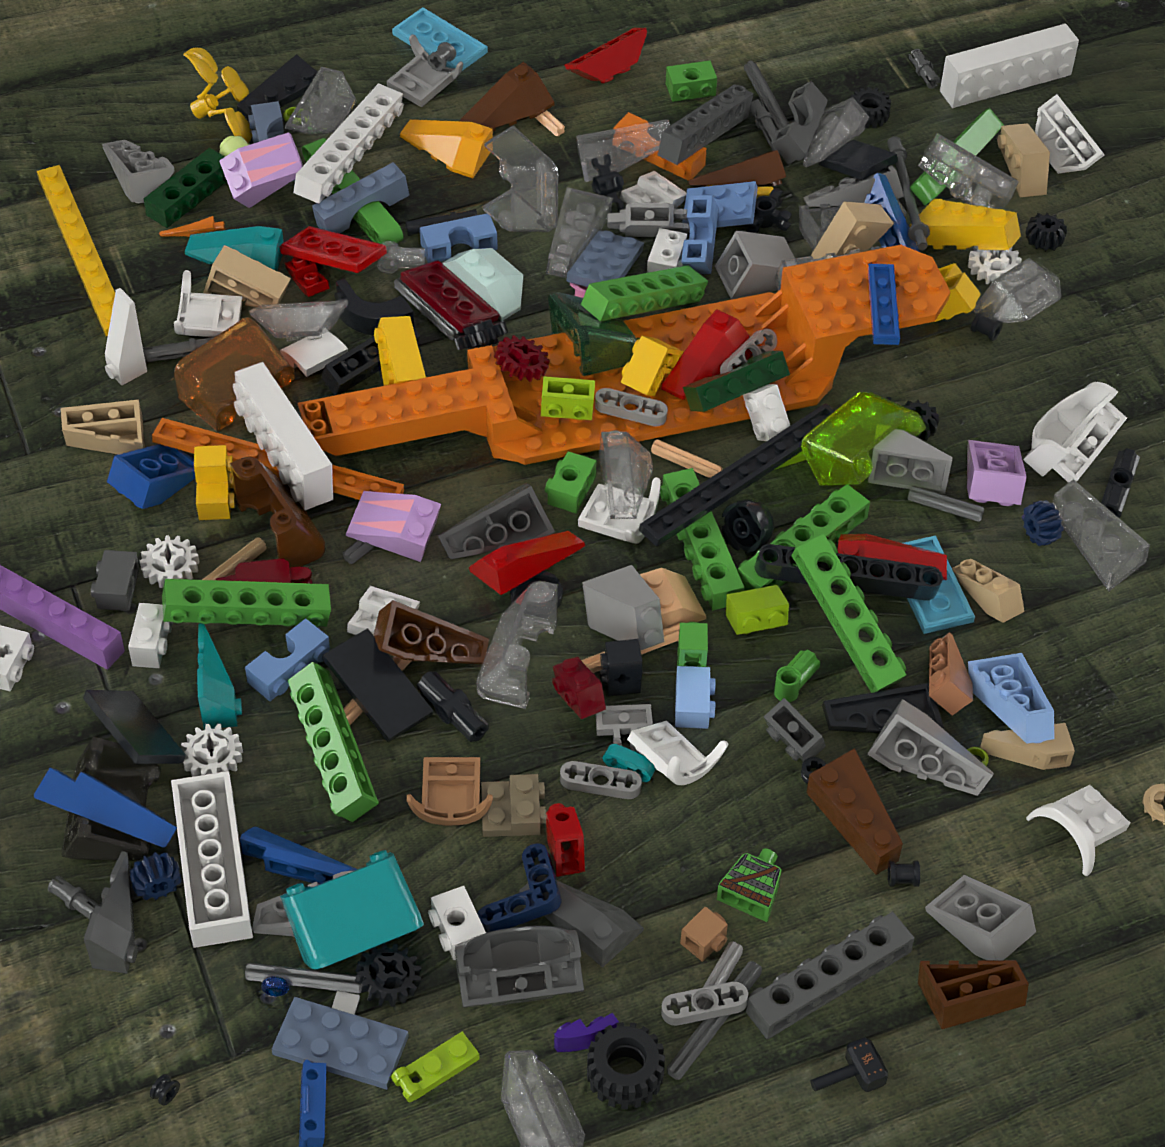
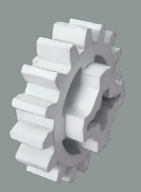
[968,246,1022,286]
[140,535,199,588]
[181,724,243,777]

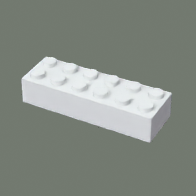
[940,24,1079,108]
[233,362,333,510]
[171,771,253,948]

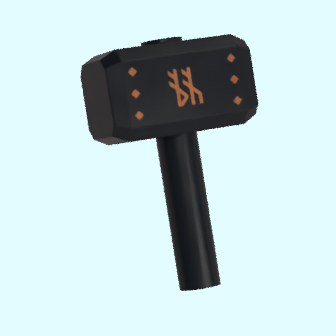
[810,1037,888,1092]

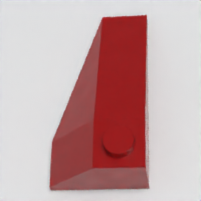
[661,309,753,400]
[469,531,585,595]
[838,534,947,580]

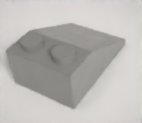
[868,426,952,494]
[925,875,1036,960]

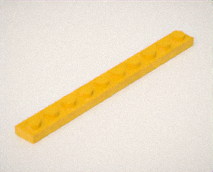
[37,165,115,336]

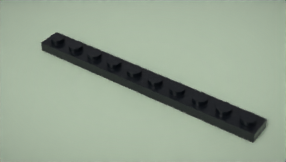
[639,403,844,547]

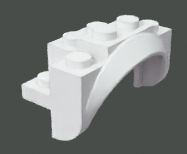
[1023,382,1127,485]

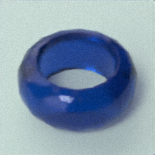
[261,976,289,997]

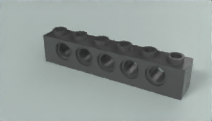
[658,84,754,165]
[746,911,915,1040]

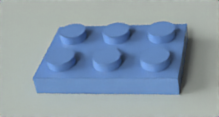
[682,181,758,227]

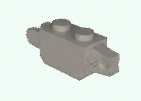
[607,203,690,237]

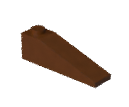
[459,62,555,132]
[687,150,786,187]
[374,600,489,664]

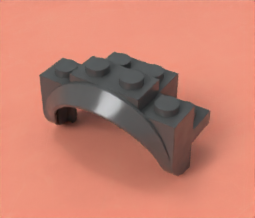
[454,926,584,1008]

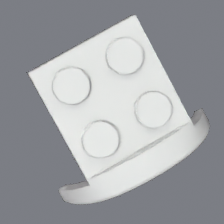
[174,270,243,339]
[578,477,661,544]
[627,721,728,785]
[1026,785,1130,876]

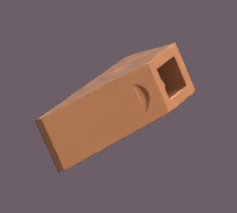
[929,632,973,716]

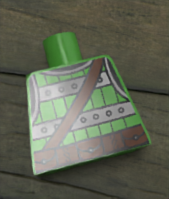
[717,849,782,922]

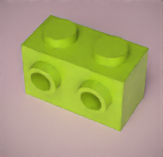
[541,376,595,420]
[726,585,789,635]

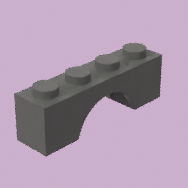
[771,81,828,164]

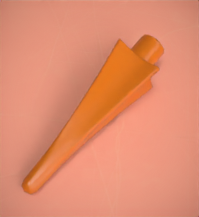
[159,216,225,237]

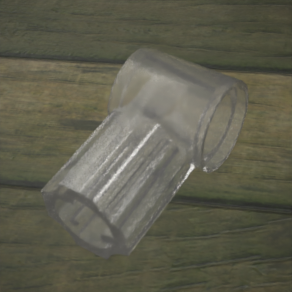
[377,241,426,274]

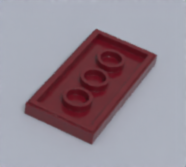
[400,260,500,333]

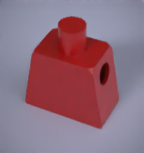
[546,803,585,877]

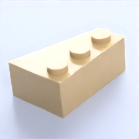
[997,123,1050,198]
[810,201,894,261]
[203,245,291,313]

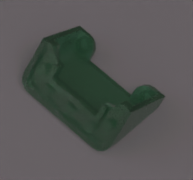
[548,292,640,376]

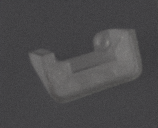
[476,581,558,709]

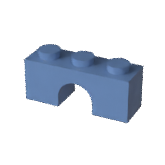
[681,195,719,274]
[420,213,497,263]
[245,618,330,701]

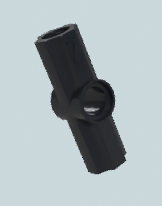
[1098,448,1140,520]
[417,671,489,742]

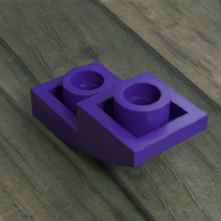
[554,1013,619,1052]

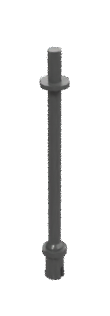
[887,137,930,251]

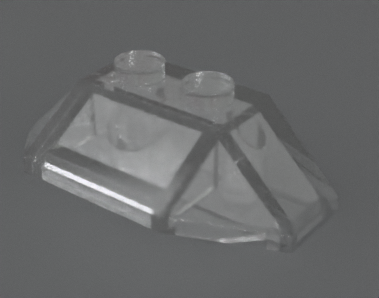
[285,67,356,136]
[973,258,1062,323]
[250,300,348,341]
[501,1050,585,1147]

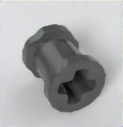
[427,42,456,71]

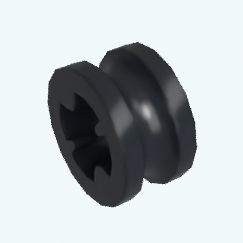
[801,757,826,784]
[150,1074,180,1106]

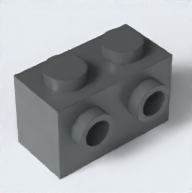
[91,550,140,611]
[764,698,826,762]

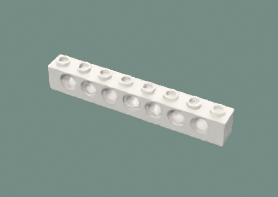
[293,83,404,203]

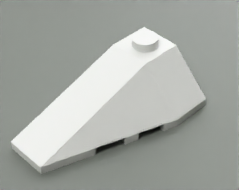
[105,288,147,385]

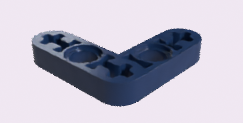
[477,843,562,933]

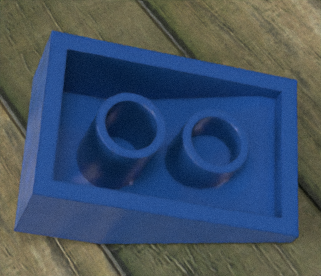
[107,444,196,509]

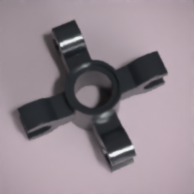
[591,154,625,214]
[746,188,792,233]

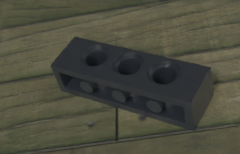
[321,327,420,395]

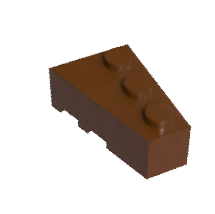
[918,960,1029,1029]

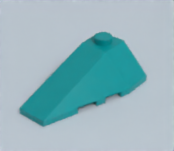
[185,226,284,271]
[197,623,242,729]

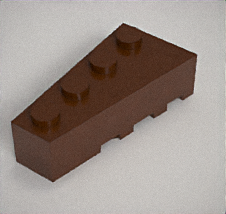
[806,748,903,875]

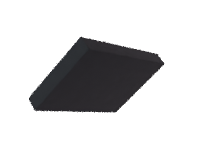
[818,140,898,180]

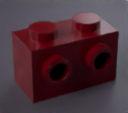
[552,656,606,719]

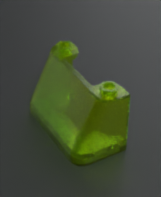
[802,392,926,485]

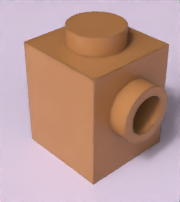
[680,907,728,962]

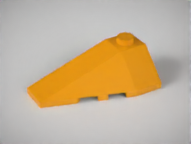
[400,119,493,178]

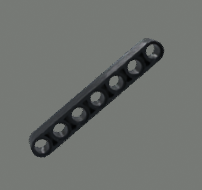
[754,544,943,600]

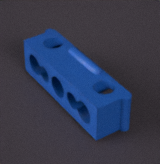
[299,1060,326,1147]

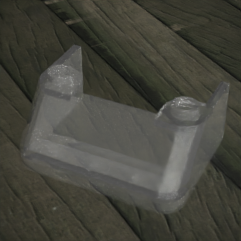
[483,126,558,232]

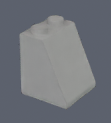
[715,231,798,299]
[582,565,664,651]

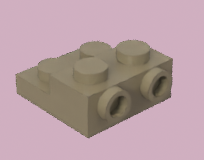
[481,774,546,837]

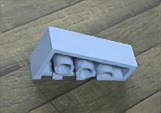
[968,653,1055,744]

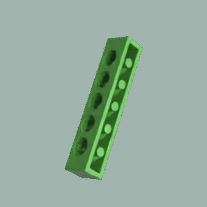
[581,265,708,322]
[660,468,744,611]
[737,484,870,591]
[791,534,906,693]
[162,579,331,627]
[288,662,379,822]

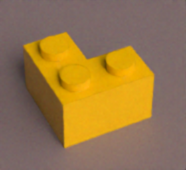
[935,263,981,322]
[621,336,684,396]
[194,445,235,520]

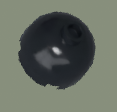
[722,499,774,553]

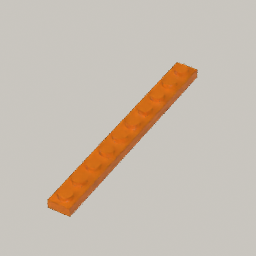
[152,418,404,500]

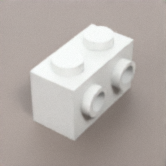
[647,228,687,273]
[743,384,790,441]
[128,603,173,668]

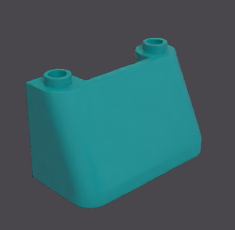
[280,850,424,969]

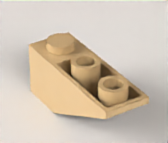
[952,559,1024,623]
[980,723,1075,770]

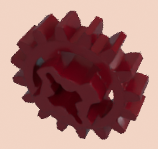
[494,335,550,382]

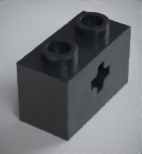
[600,639,642,696]

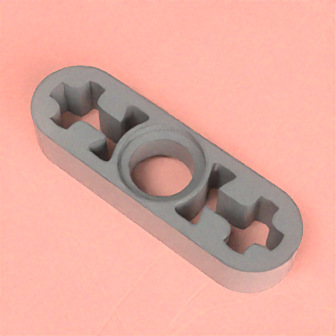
[720,329,777,374]
[594,388,668,426]
[560,761,642,799]
[661,982,748,1026]

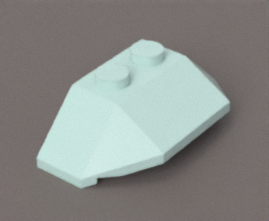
[442,248,523,321]

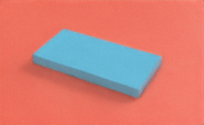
[392,7,488,71]
[902,535,975,634]

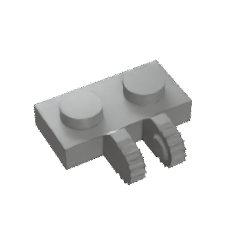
[595,704,653,752]

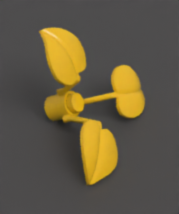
[183,47,252,143]

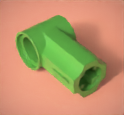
[774,649,820,702]

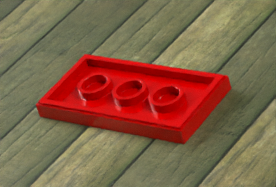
[280,226,387,273]

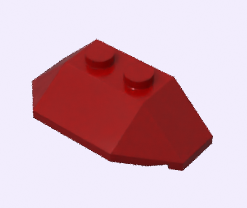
[565,28,647,83]

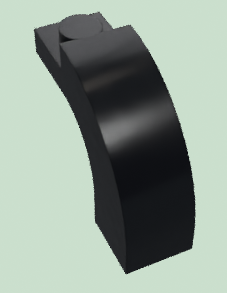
[334,278,414,335]

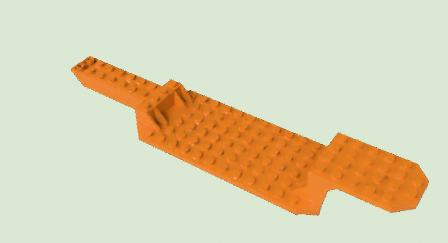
[298,245,950,465]

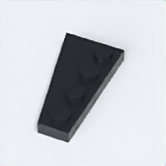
[237,54,324,121]
[822,683,944,733]

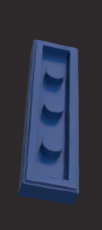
[868,264,900,345]

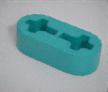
[602,744,656,782]

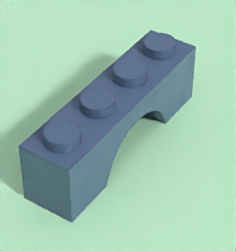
[248,101,295,181]
[312,162,409,234]

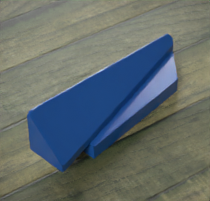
[864,173,920,252]
[34,768,177,847]
[240,827,357,884]

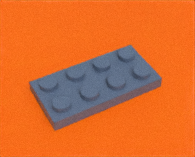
[566,230,644,287]
[272,997,409,1090]

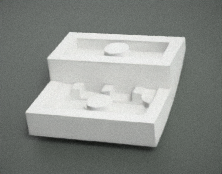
[620,171,687,209]
[280,329,348,377]
[347,586,420,635]

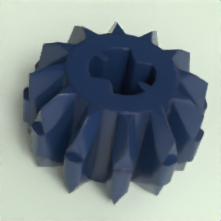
[1022,500,1064,546]
[130,852,181,901]

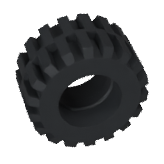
[587,1022,665,1109]

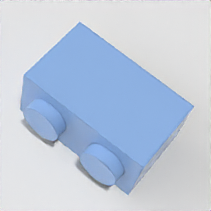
[675,666,715,729]

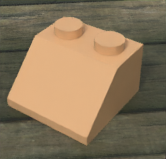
[640,568,706,629]

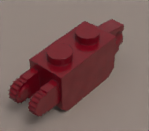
[216,558,313,584]

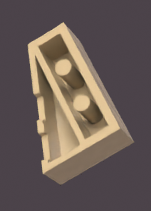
[61,400,145,455]

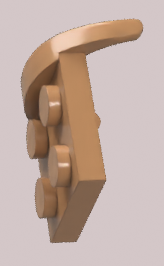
[407,757,493,826]

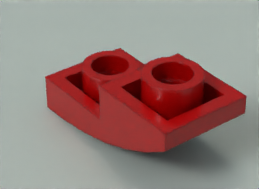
[284,257,330,297]

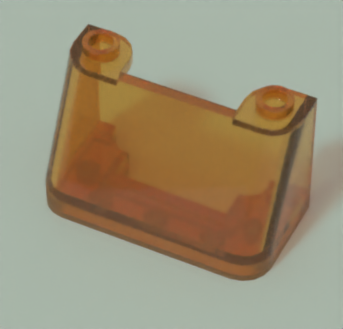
[174,317,295,432]

